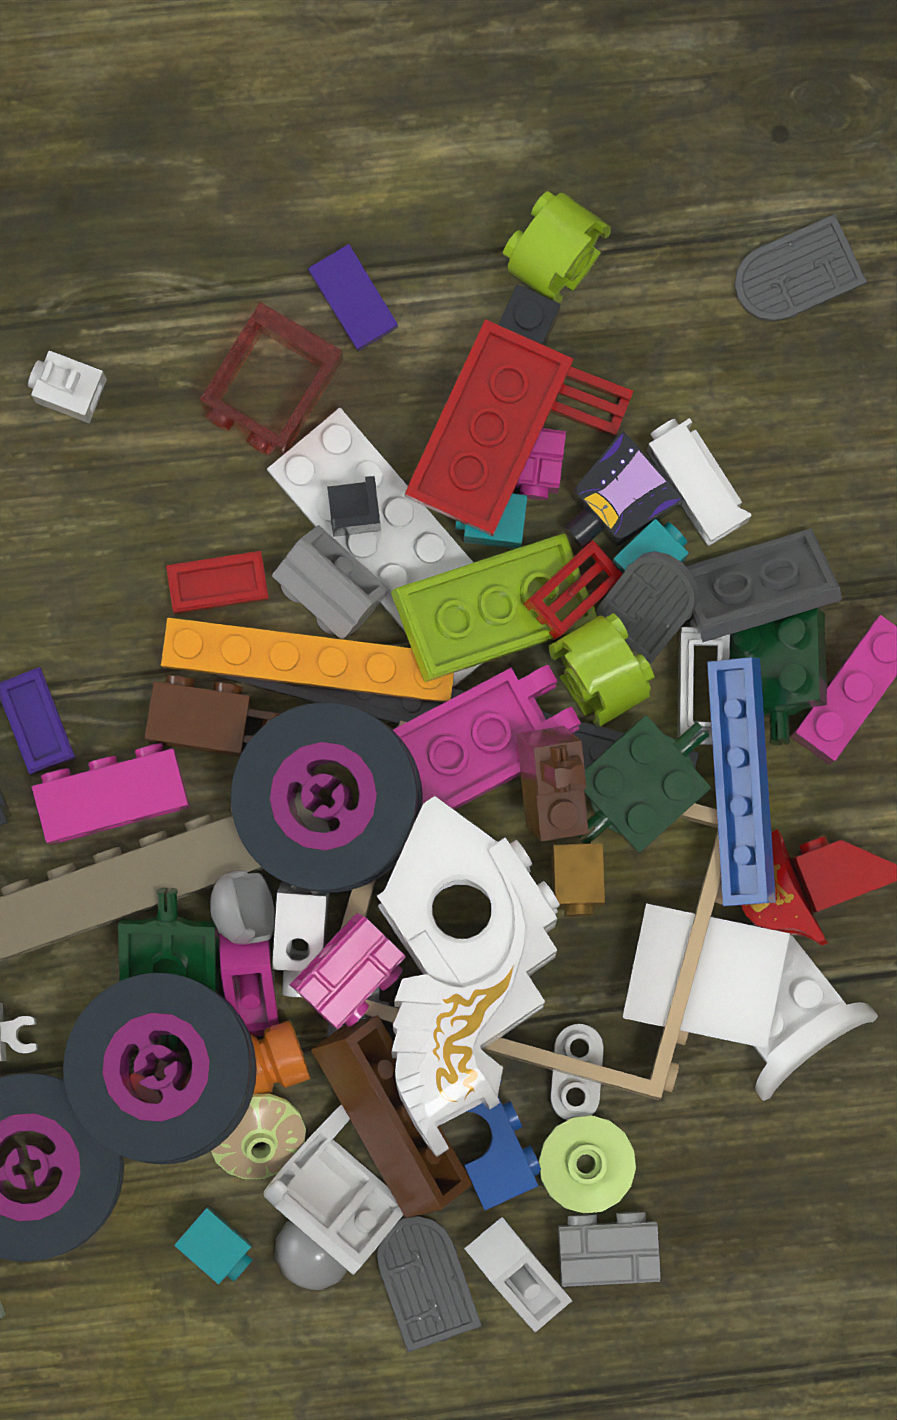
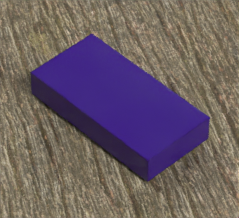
[308,244,398,352]
[0,667,76,775]

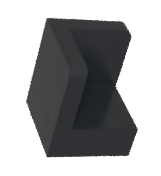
[327,476,381,537]

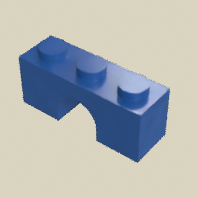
[464,1056,542,1210]

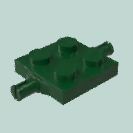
[729,608,827,746]
[576,715,711,853]
[118,888,219,1052]

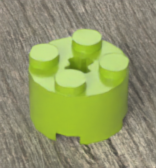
[503,191,611,303]
[549,613,655,728]

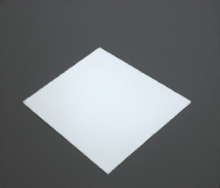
[623,904,790,1048]

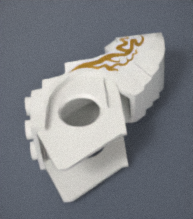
[377,796,560,1157]

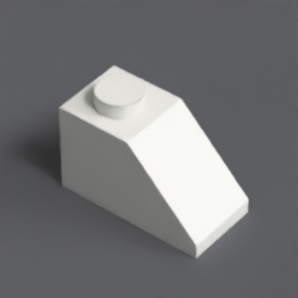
[464,1217,572,1332]

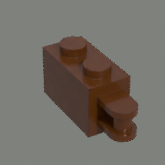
[144,675,280,757]

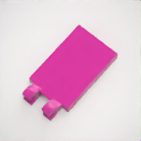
[393,665,581,810]

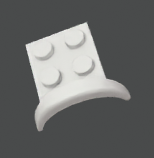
[754,935,878,1101]
[264,1104,404,1275]

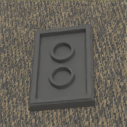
[686,528,842,642]

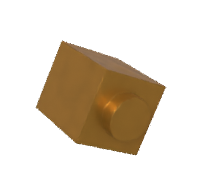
[551,844,605,917]

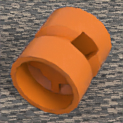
[250,1020,311,1094]

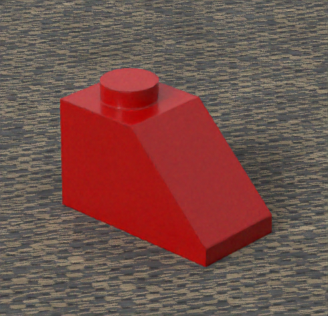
[791,836,897,913]

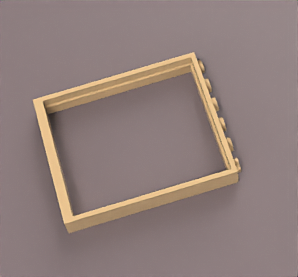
[341,720,723,1100]

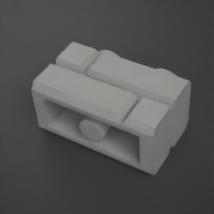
[272,525,390,640]
[558,1212,661,1287]

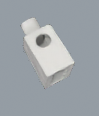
[273,881,330,997]

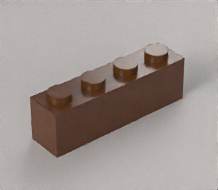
[311,1015,473,1218]

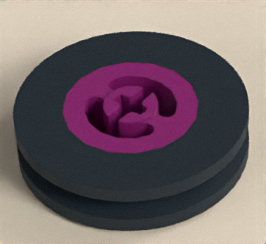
[231,703,423,892]
[63,973,257,1165]
[0,1073,124,1262]

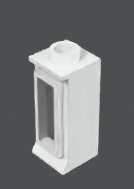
[646,418,752,547]
[677,620,730,745]

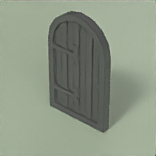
[734,214,867,322]
[595,551,699,664]
[377,1216,482,1352]

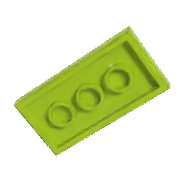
[391,533,597,683]

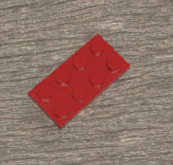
[404,319,574,537]

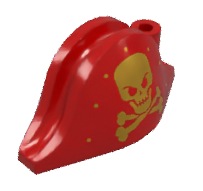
[741,828,829,946]

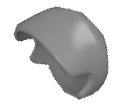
[210,870,275,945]
[274,1221,348,1290]

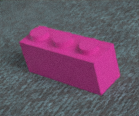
[790,615,897,765]
[32,743,191,845]

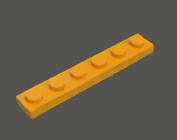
[161,618,454,703]

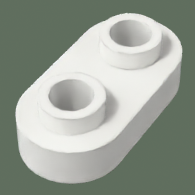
[550,1024,603,1121]

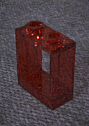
[200,302,343,456]

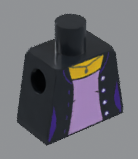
[564,431,684,548]

